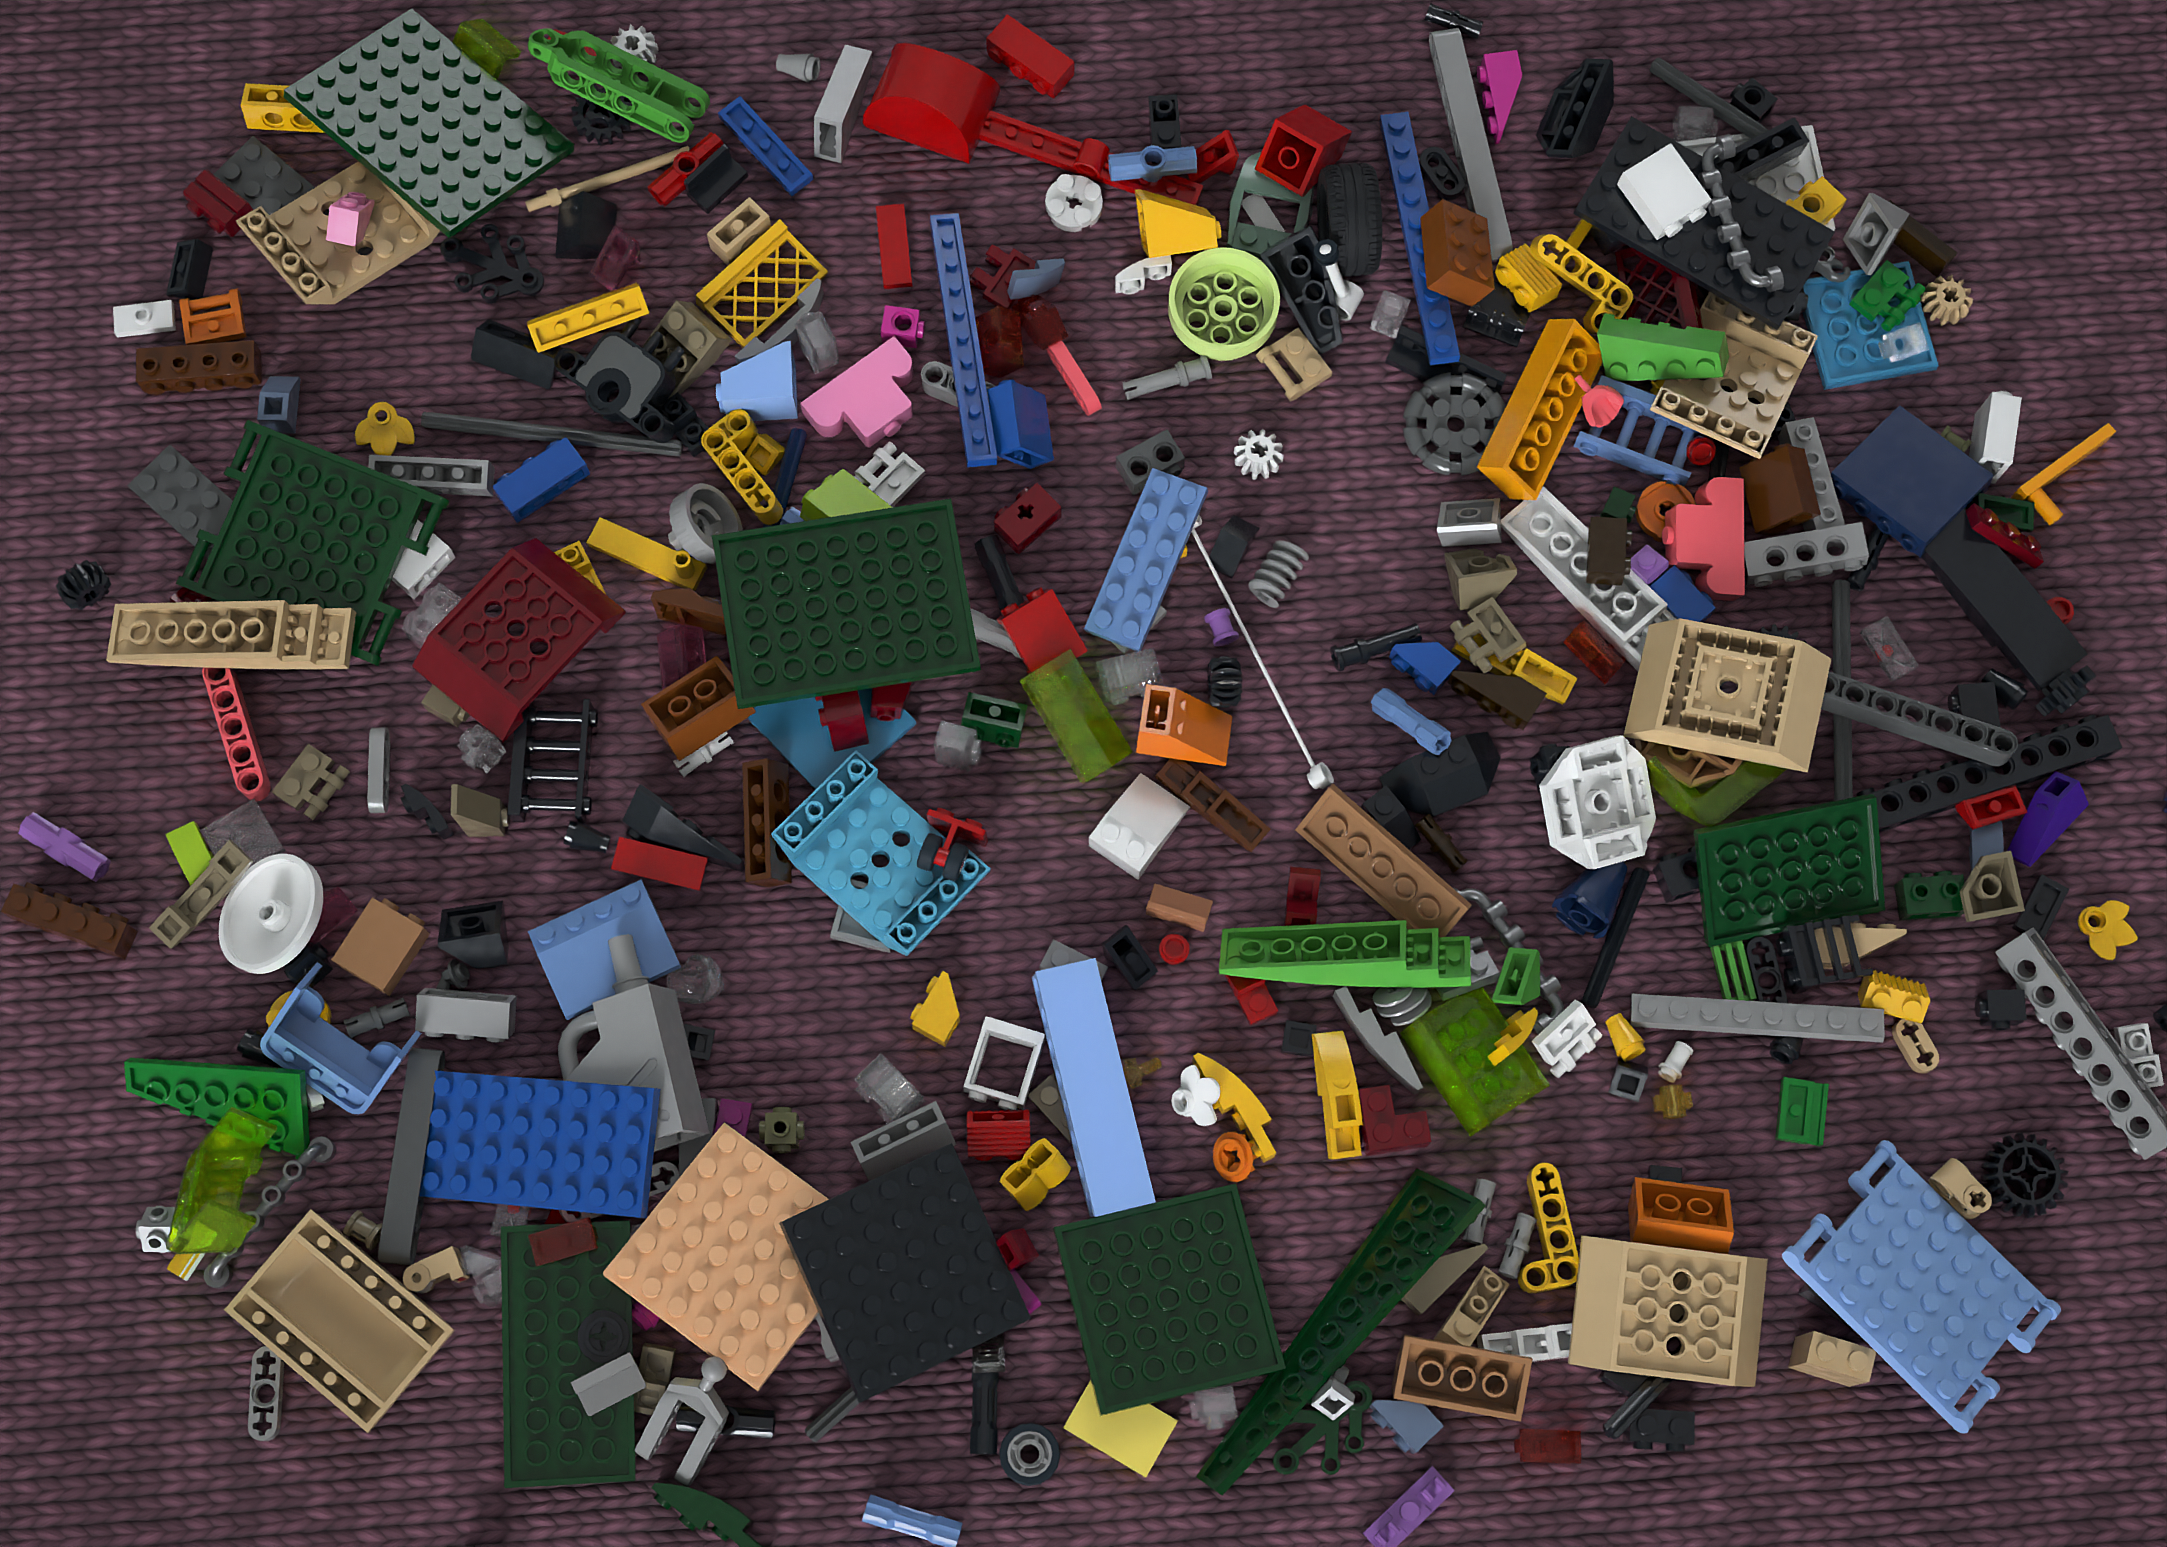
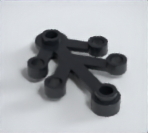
[440,224,544,304]

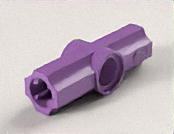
[18,812,111,882]

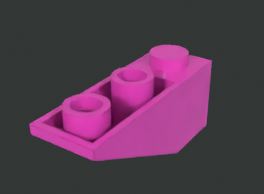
[1477,50,1522,144]

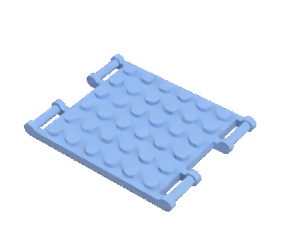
[1782,1140,2061,1434]

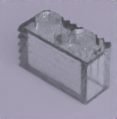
[795,311,840,374]
[1095,648,1163,705]
[934,720,982,772]
[854,1053,925,1124]

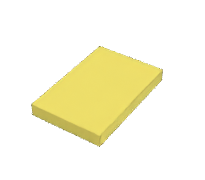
[1063,1380,1178,1478]

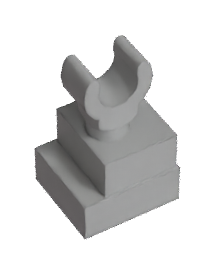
[1311,1365,1355,1421]

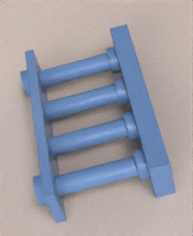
[1573,375,1704,487]

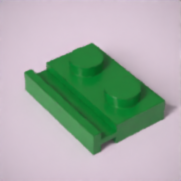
[1775,1077,1829,1147]

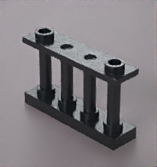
[508,699,598,824]

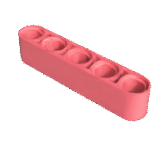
[202,667,271,802]

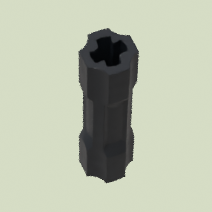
[975,535,1025,611]
[970,1355,999,1455]

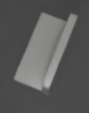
[571,1352,646,1416]

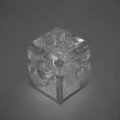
[457,723,506,774]

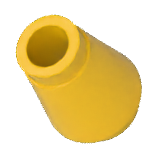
[1605,1013,1646,1062]

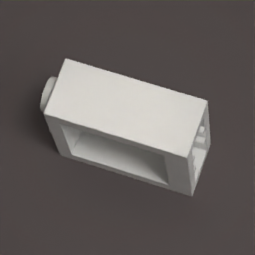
[963,1016,1045,1111]

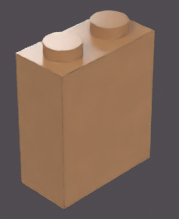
[331,897,430,997]

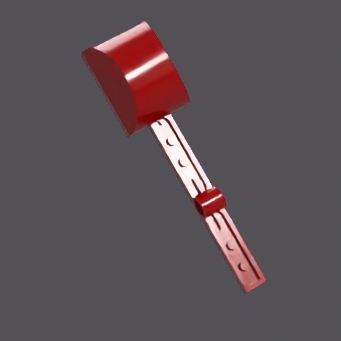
[863,43,1204,205]

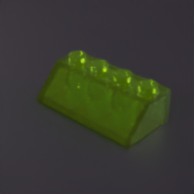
[1019,649,1133,783]

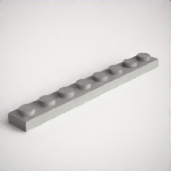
[1630,994,1885,1043]

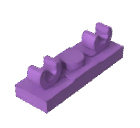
[1362,1466,1455,1547]

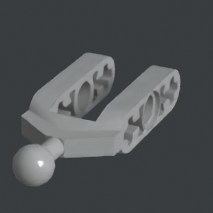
[635,1356,729,1487]

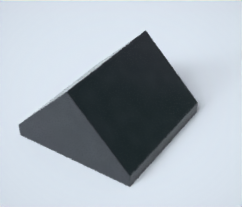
[555,191,617,260]

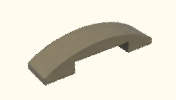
[149,840,253,949]

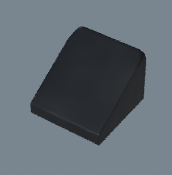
[1608,1058,1648,1102]

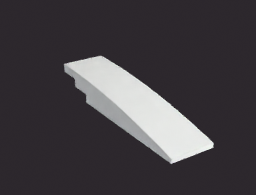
[1501,486,1676,671]

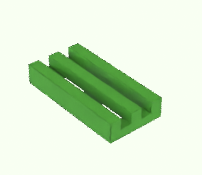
[1710,940,1757,1001]

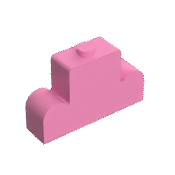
[800,336,913,447]

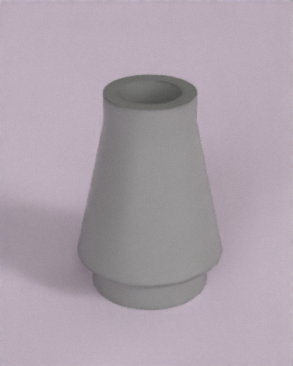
[776,54,820,82]

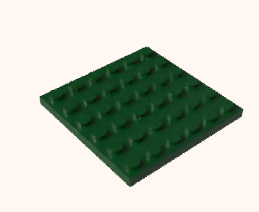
[1053,1183,1286,1416]

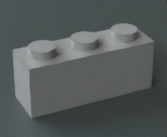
[415,988,517,1042]
[851,1101,957,1181]

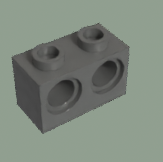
[1116,429,1185,496]

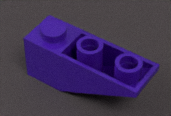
[2007,771,2089,867]

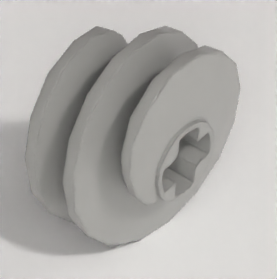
[1372,987,1432,1026]

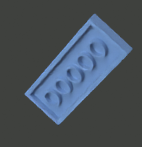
[1084,468,1208,652]

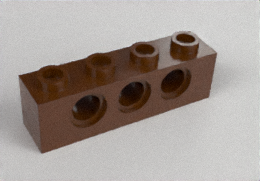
[742,758,792,888]

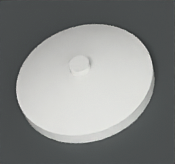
[219,854,323,974]

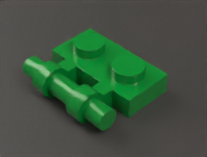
[1849,260,1926,332]

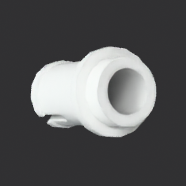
[1658,1041,1693,1083]

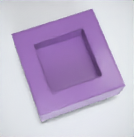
[1631,544,1669,585]

